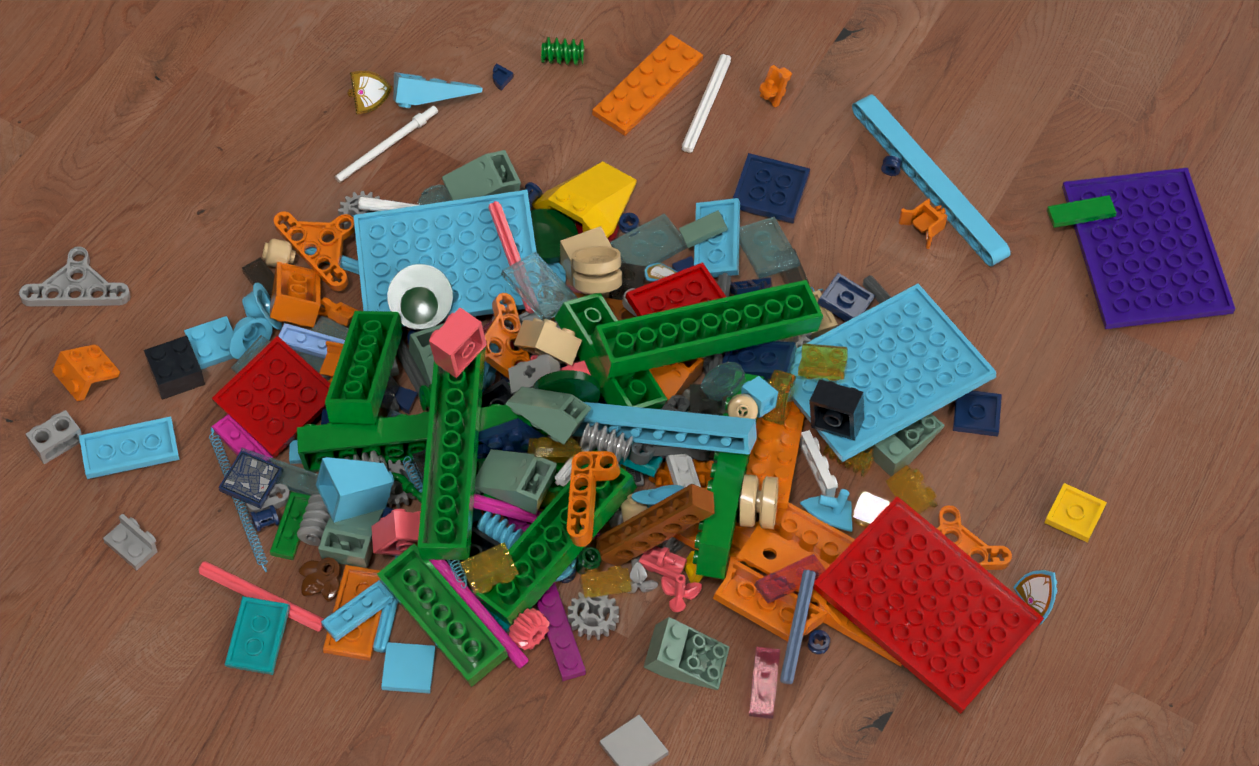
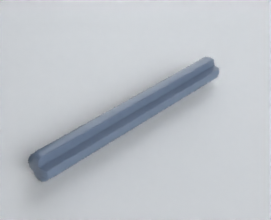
[780,570,816,684]

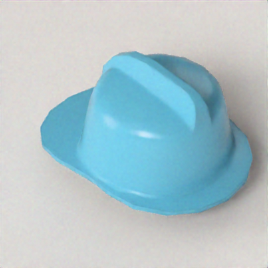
[242,283,283,330]
[229,317,273,359]
[631,485,685,508]

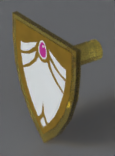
[347,71,393,115]

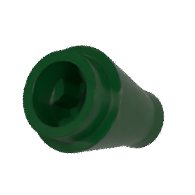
[576,547,601,575]

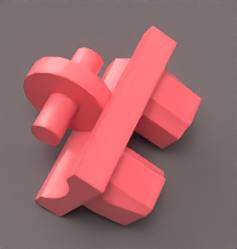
[639,546,687,581]

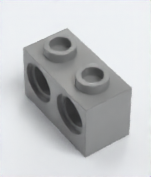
[26,410,82,464]

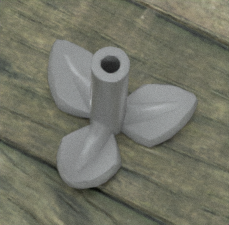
[617,556,659,593]

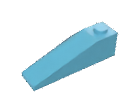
[393,72,483,108]

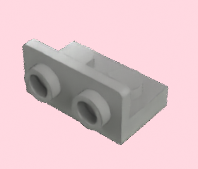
[103,514,158,571]

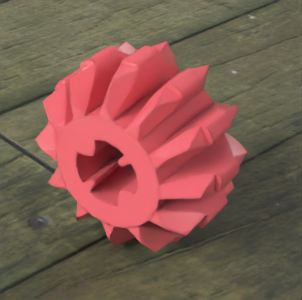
[509,608,550,650]

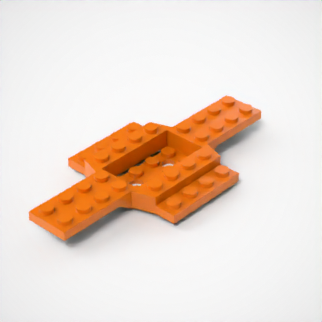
[673,502,902,667]

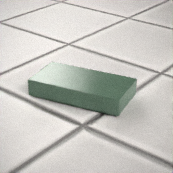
[679,210,728,248]

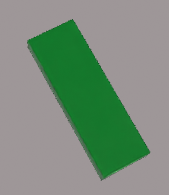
[1047,195,1117,228]
[270,492,310,560]

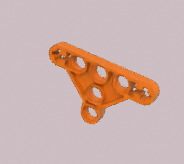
[274,211,355,291]
[484,293,530,379]
[937,505,1012,570]

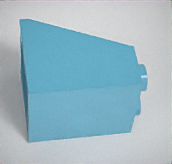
[316,457,394,522]

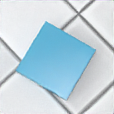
[381,642,436,693]

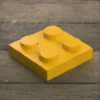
[1045,483,1107,543]

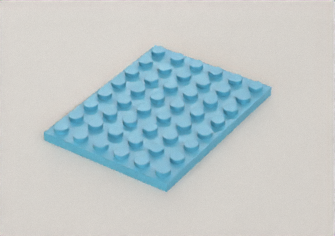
[353,190,544,327]
[776,284,996,462]

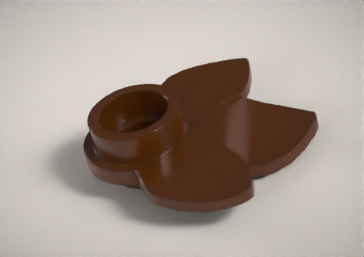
[299,557,340,602]

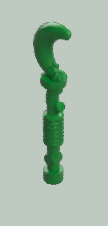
[391,472,422,502]

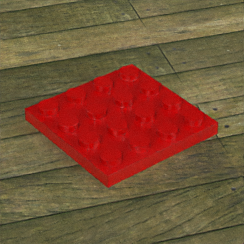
[625,262,726,366]
[212,335,331,458]

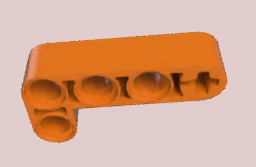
[567,451,621,547]

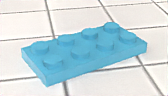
[694,198,740,277]
[79,417,180,479]

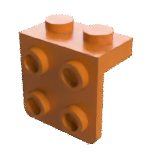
[52,345,120,401]

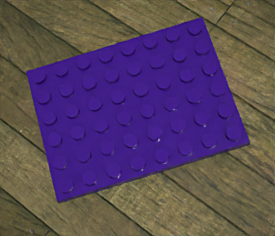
[1062,168,1235,329]

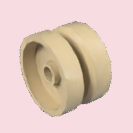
[572,246,622,293]
[739,474,779,529]

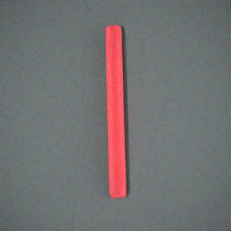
[488,201,539,314]
[199,561,324,632]

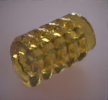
[823,444,874,477]

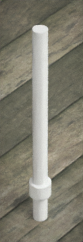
[335,106,438,183]

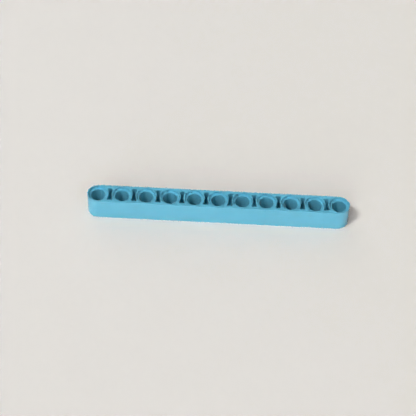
[852,94,1010,267]

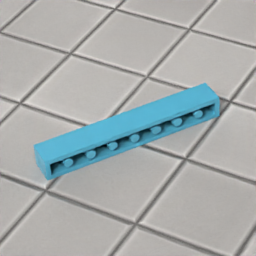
[572,402,757,454]

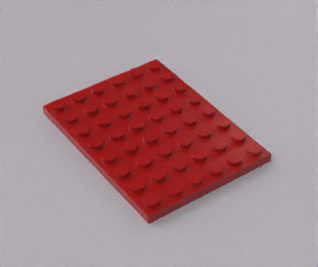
[813,496,1044,714]

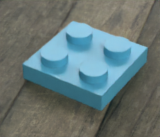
[184,316,234,369]

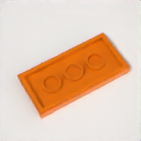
[323,565,382,661]

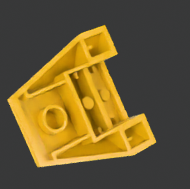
[533,162,637,238]

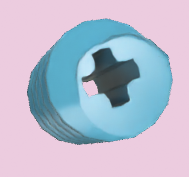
[476,511,523,551]

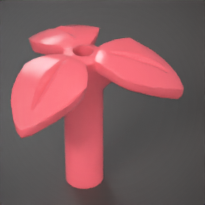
[661,574,702,613]

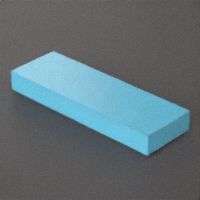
[321,580,394,642]

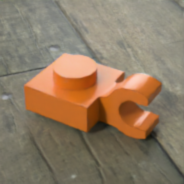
[318,297,359,326]

